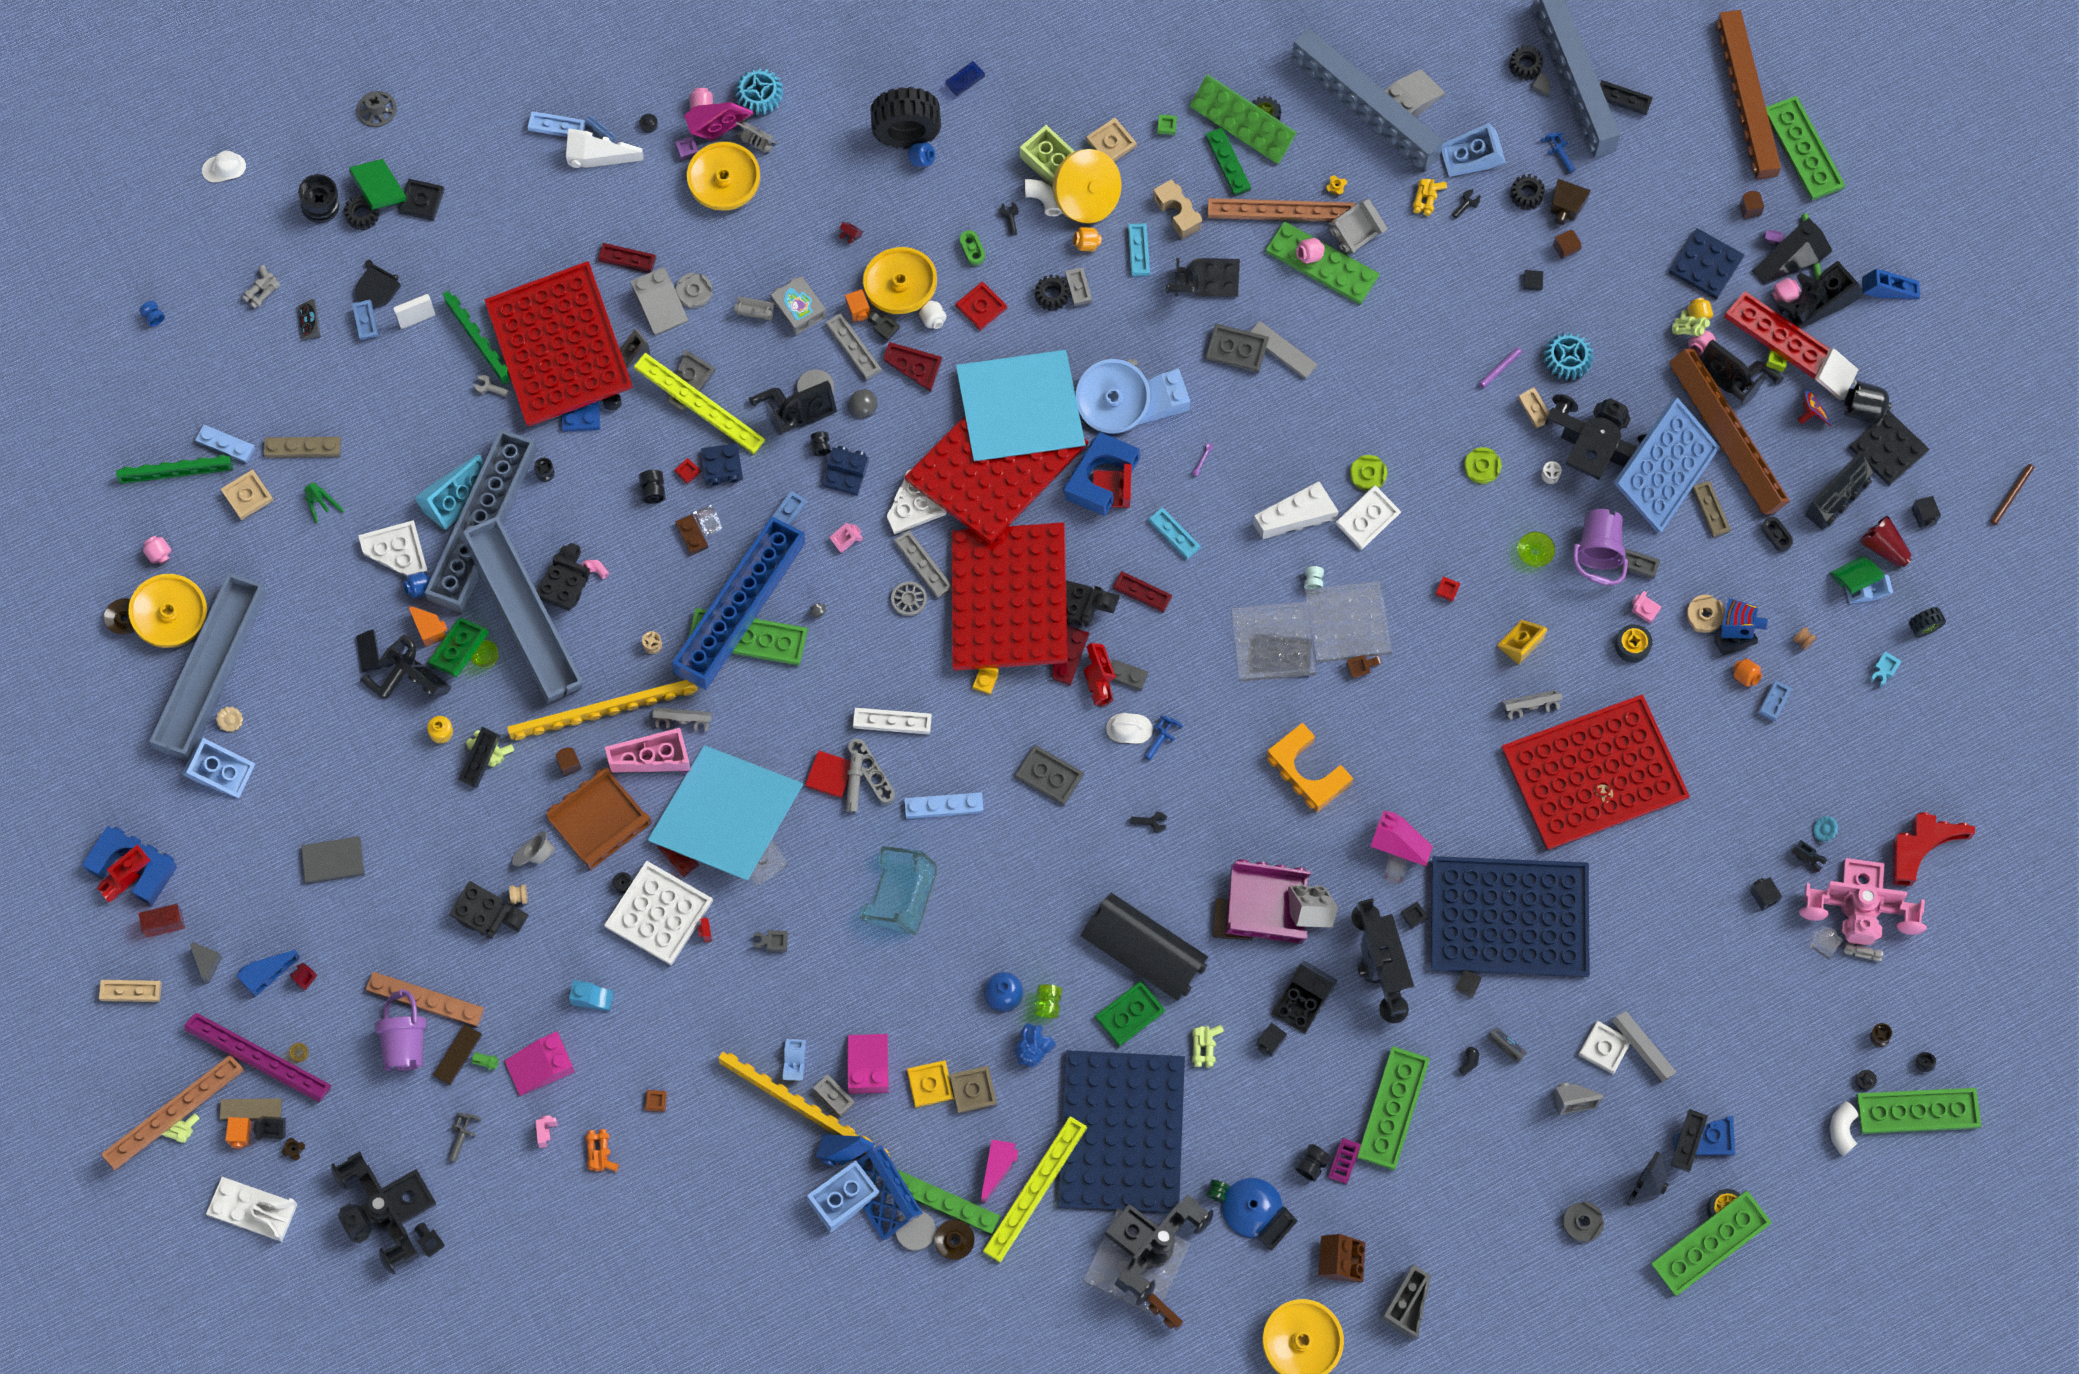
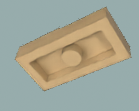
[1517,387,1550,429]

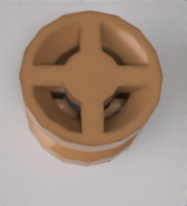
[1793,627,1817,651]

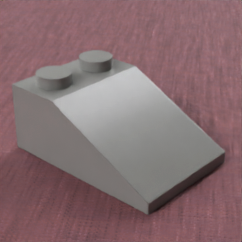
[1384,69,1446,118]
[630,267,689,336]

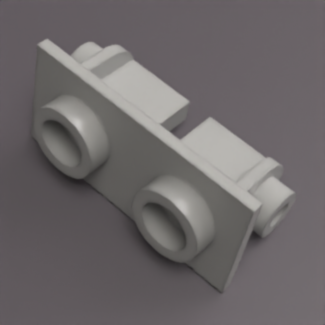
[734,296,774,321]

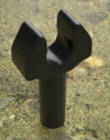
[1452,189,1481,219]
[1000,202,1019,236]
[1131,812,1167,833]

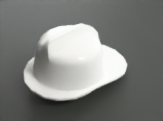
[202,151,246,183]
[1106,713,1153,744]

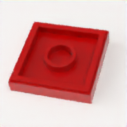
[955,281,1007,331]
[805,750,850,799]

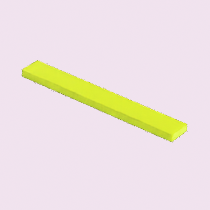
[634,353,765,455]
[983,1116,1087,1263]

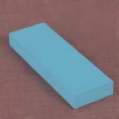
[1128,223,1150,277]
[1148,507,1201,560]

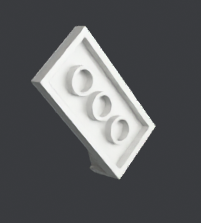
[206,1177,298,1242]

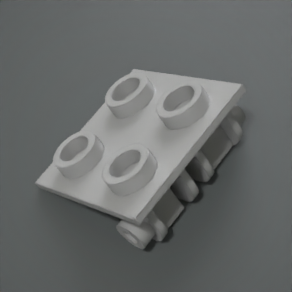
[736,121,777,153]

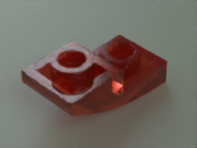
[657,846,699,877]

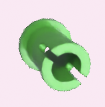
[472,1052,499,1070]

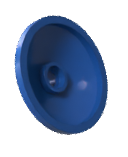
[1222,1178,1283,1238]

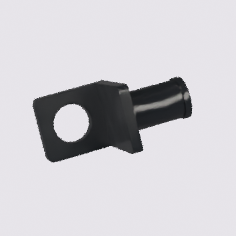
[414,1223,445,1257]

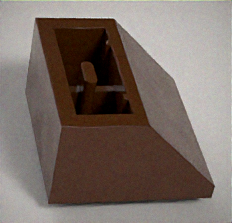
[1318,1234,1366,1282]

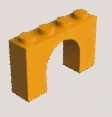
[1266,722,1353,813]

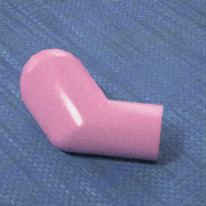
[581,560,610,579]

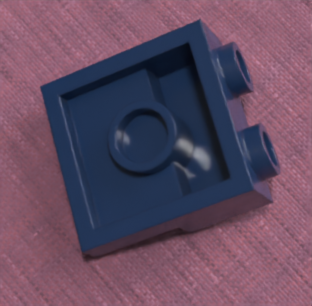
[700,443,743,486]
[822,446,869,496]

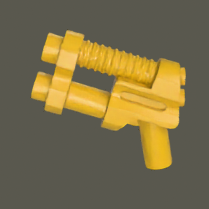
[1412,179,1447,216]

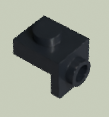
[253,1116,286,1140]

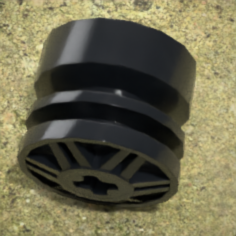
[298,174,340,223]

